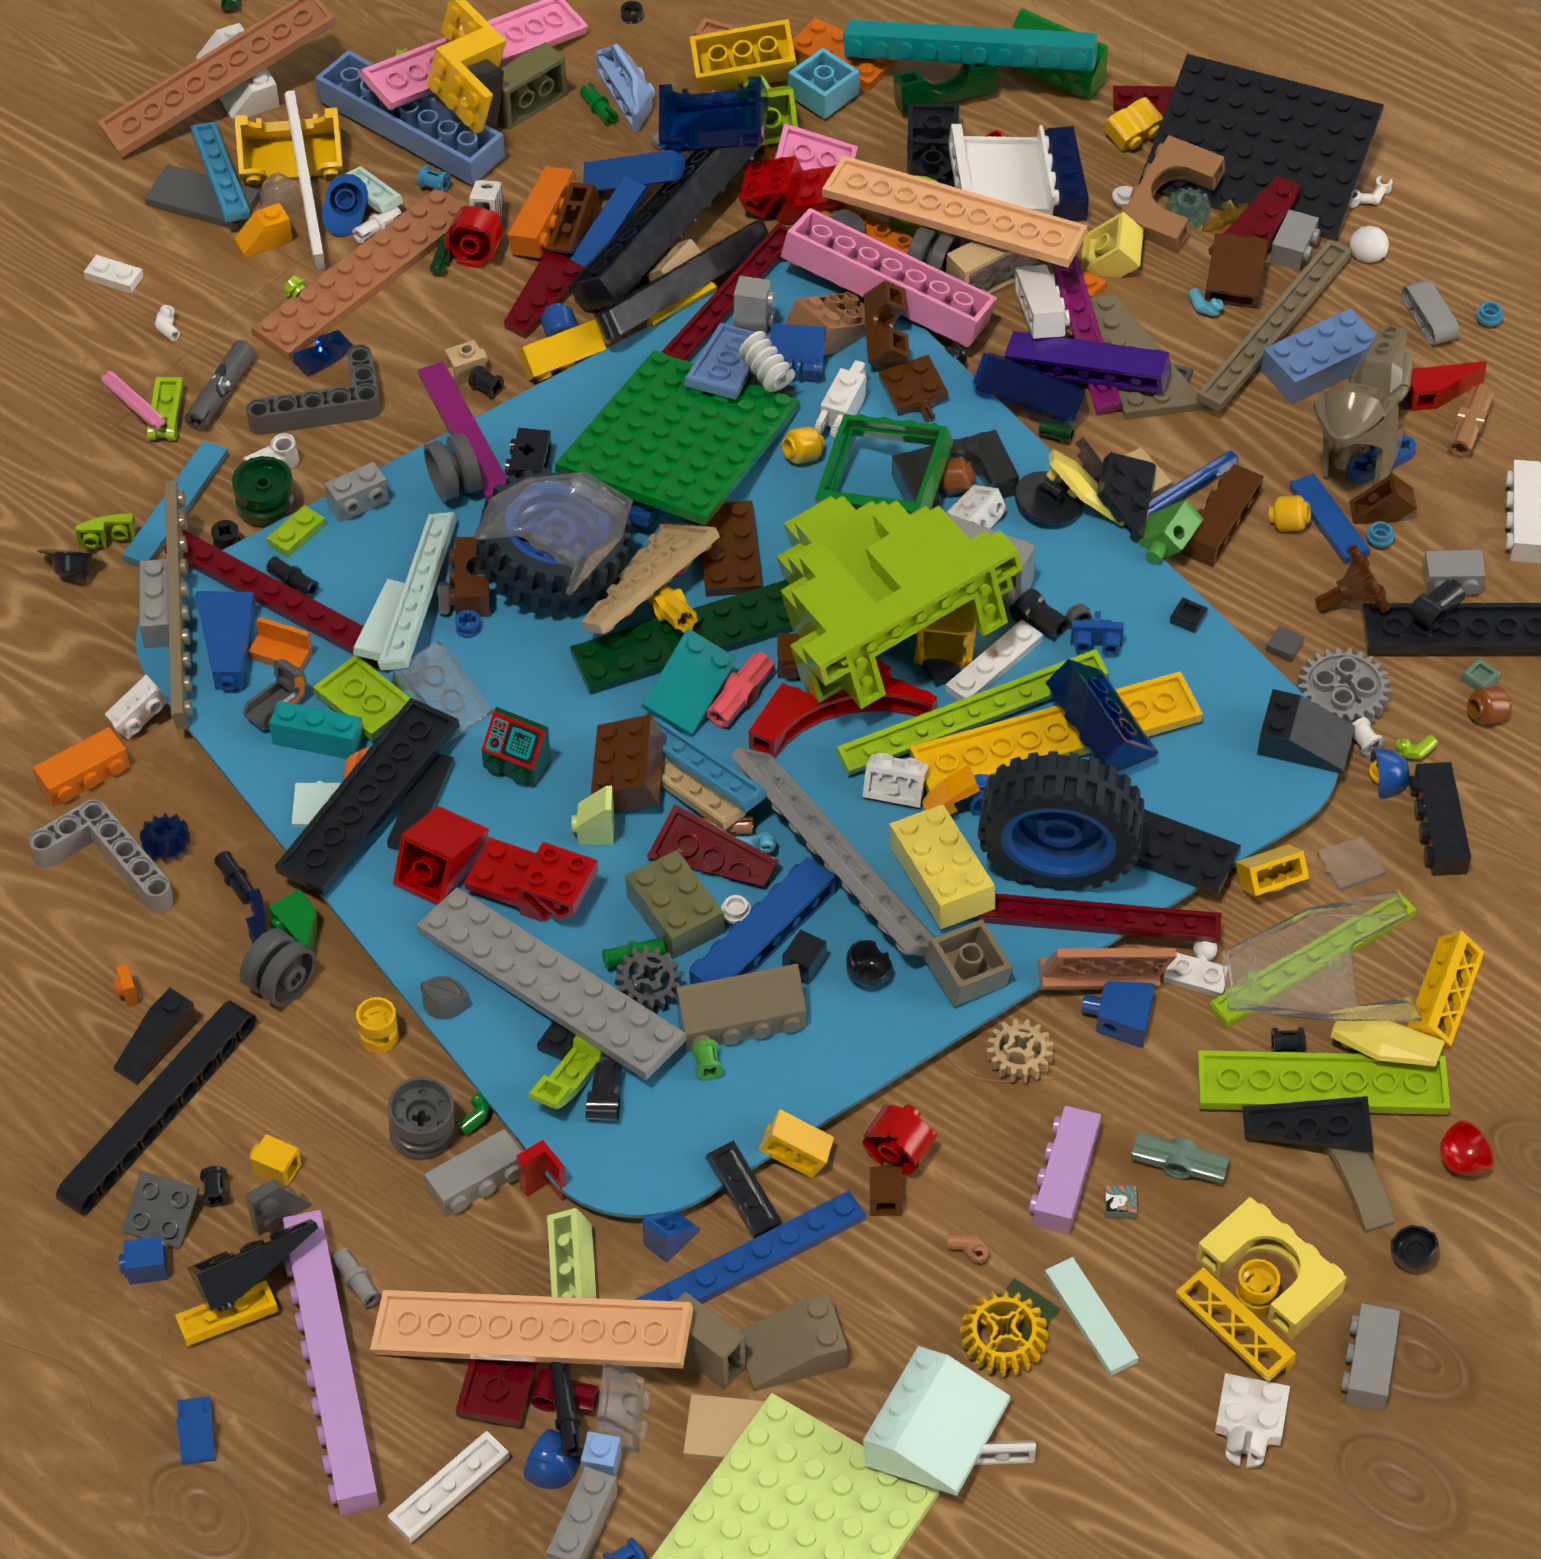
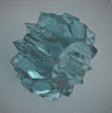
[1166,187,1211,229]

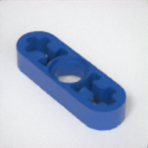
[1347,435,1416,484]

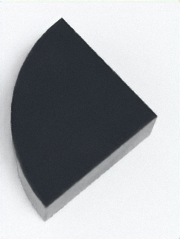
[922,658,962,687]

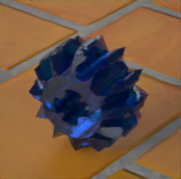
[140,812,191,863]

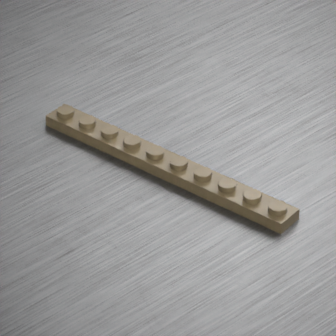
[1196,239,1352,412]
[165,480,193,730]

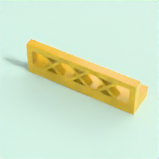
[1407,930,1484,1048]
[1175,1267,1296,1382]

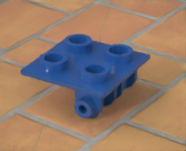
[770,323,825,381]

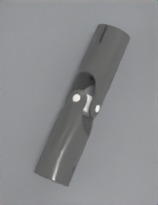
[184,340,256,431]

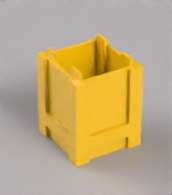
[914,601,977,669]

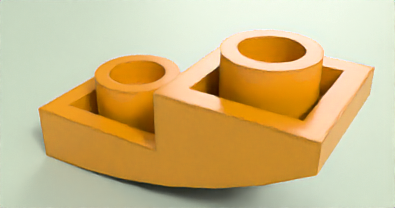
[921,765,980,815]

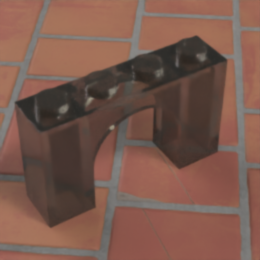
[891,429,1019,509]

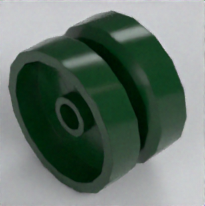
[231,456,297,527]

